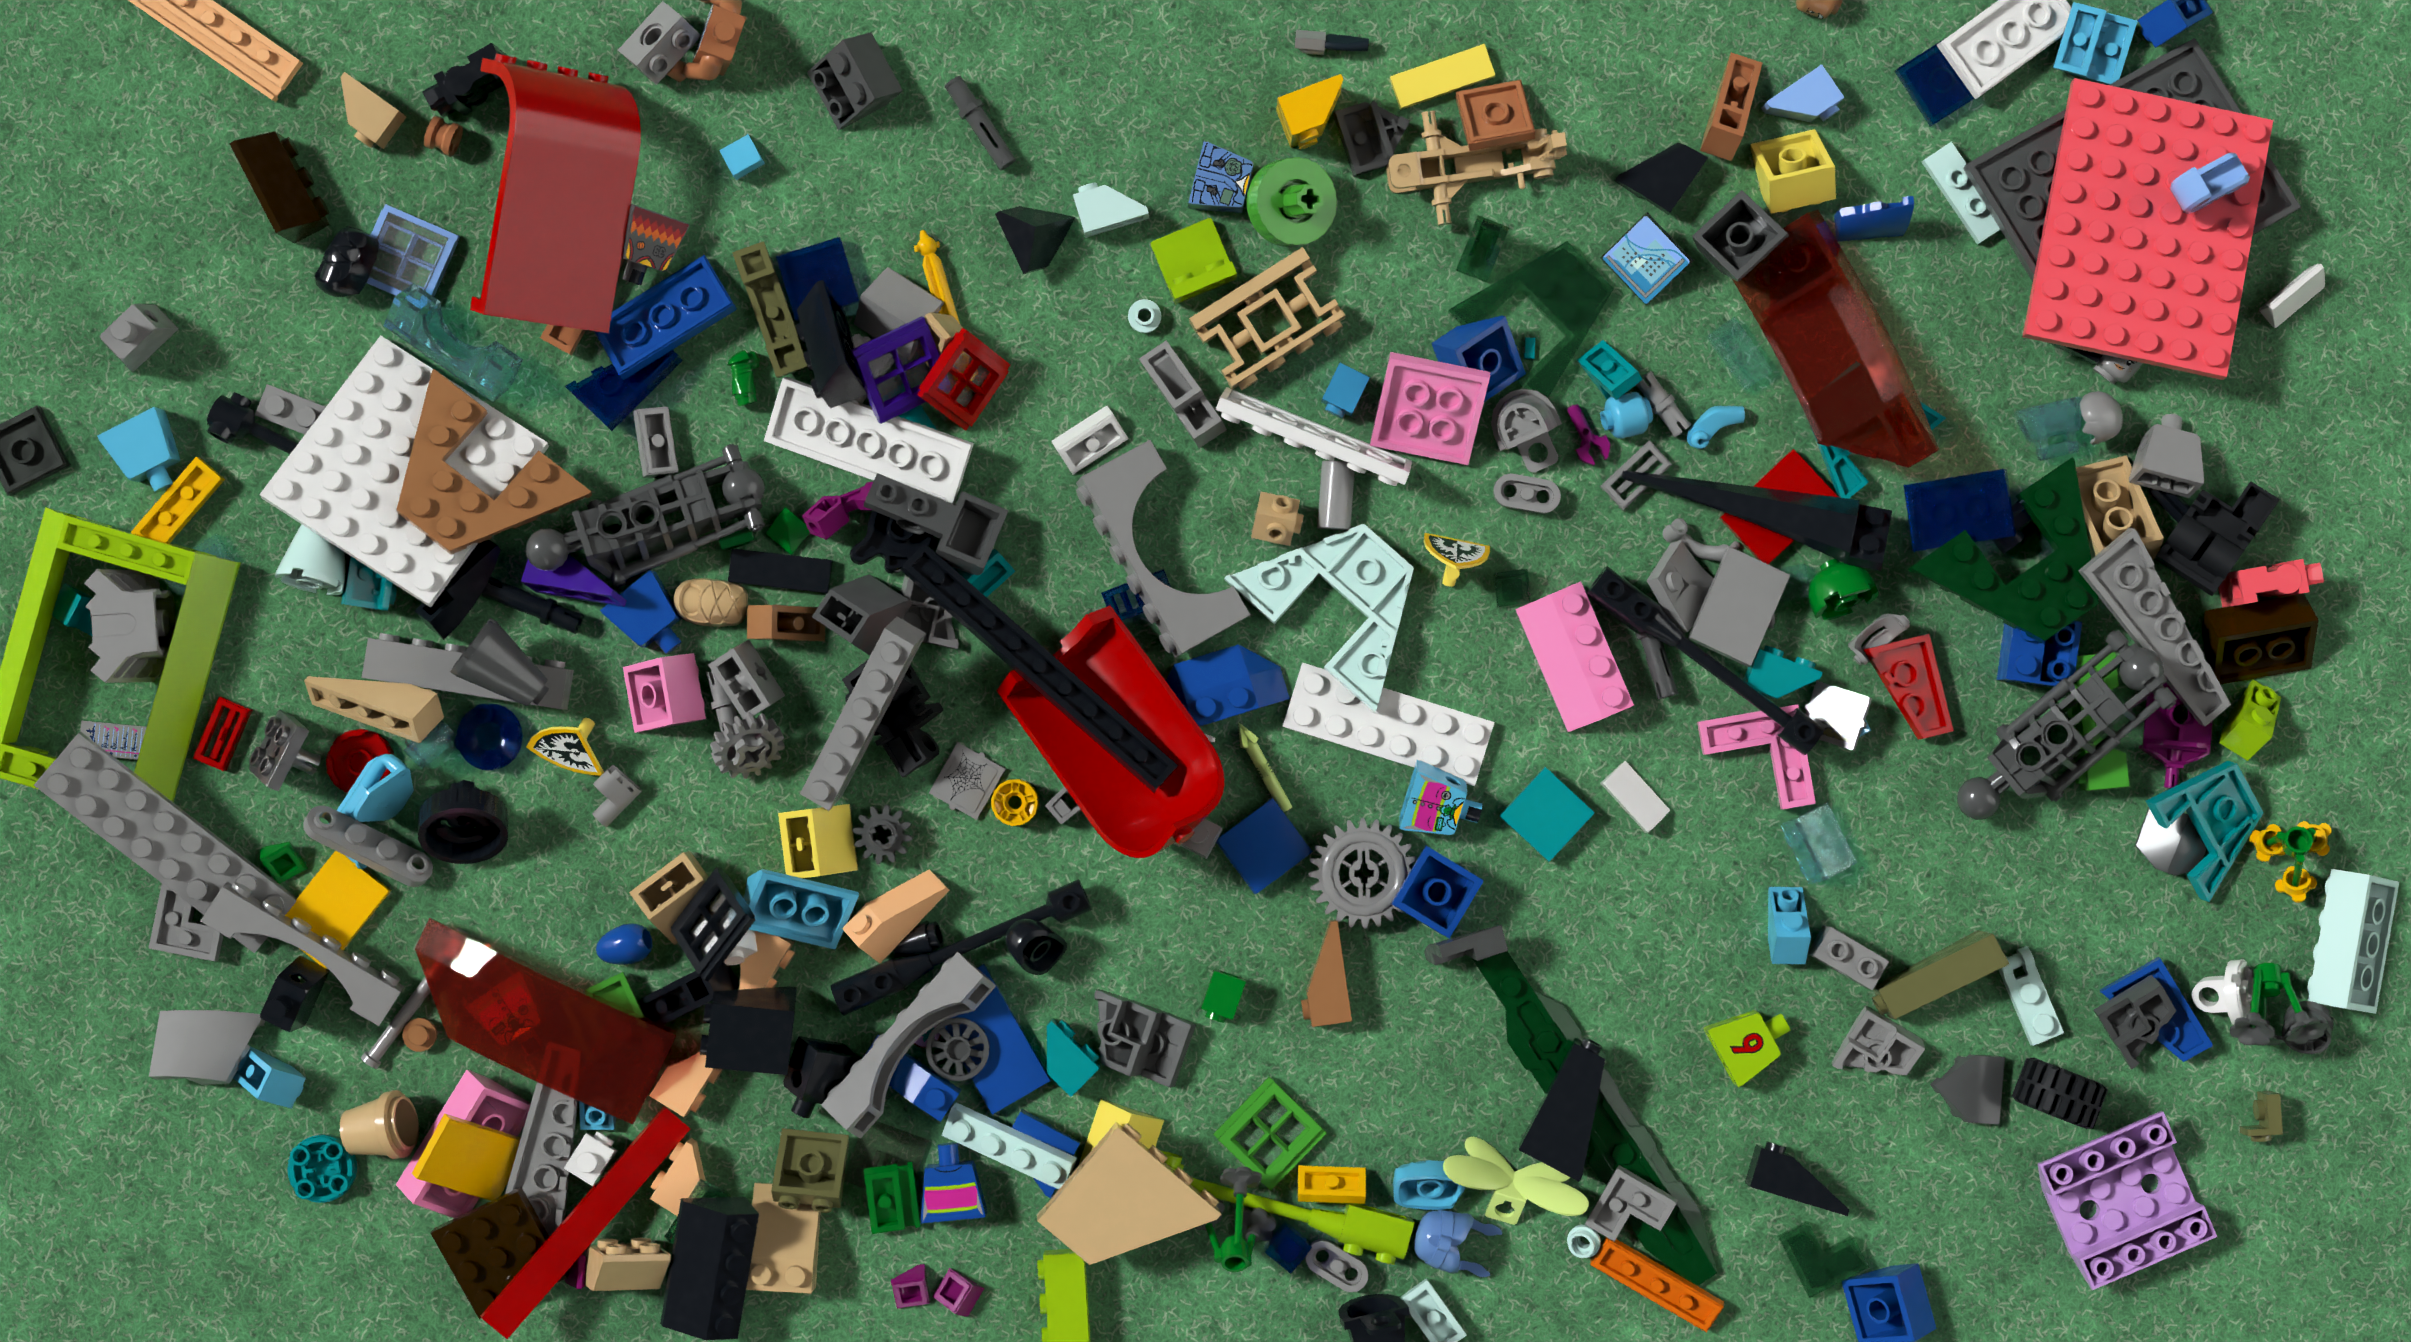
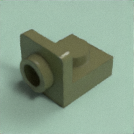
[2239,1091,2283,1142]

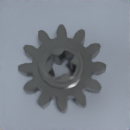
[853,805,913,864]

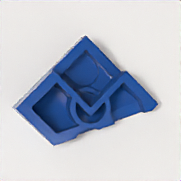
[1834,196,1914,242]

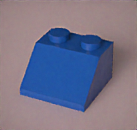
[1391,846,1484,939]
[1841,1263,1937,1342]

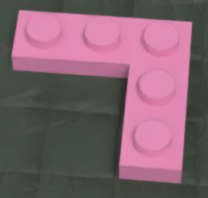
[1697,704,1816,809]

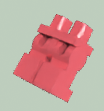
[2218,559,2324,608]

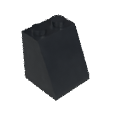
[700,986,797,1075]

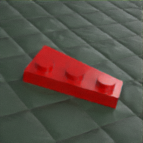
[1863,633,1954,740]

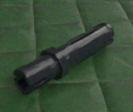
[482,577,584,634]

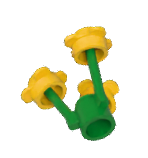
[2249,821,2332,903]

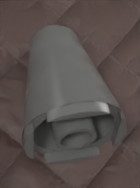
[450,618,549,706]

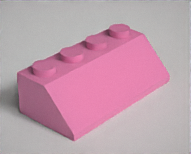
[1515,581,1634,732]
[396,1070,531,1218]

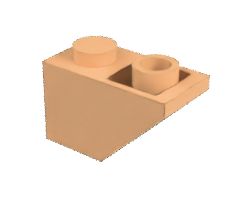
[650,1138,707,1217]

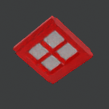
[917,328,1011,431]

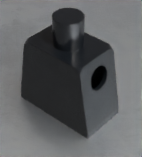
[260,956,330,1032]
[783,1036,862,1118]

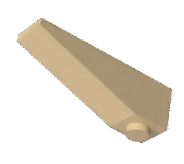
[304,676,444,743]

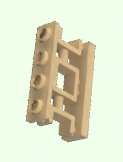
[1189,247,1346,390]

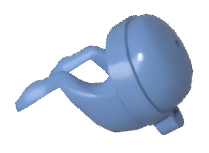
[1414,1210,1502,1277]

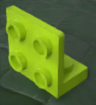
[1151,218,1237,305]

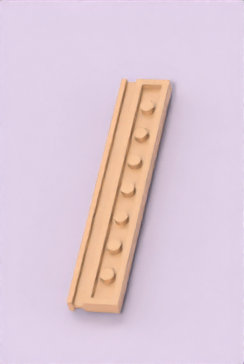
[128,0,303,103]

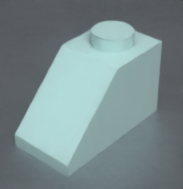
[1073,183,1149,238]

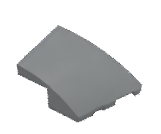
[149,1010,265,1085]

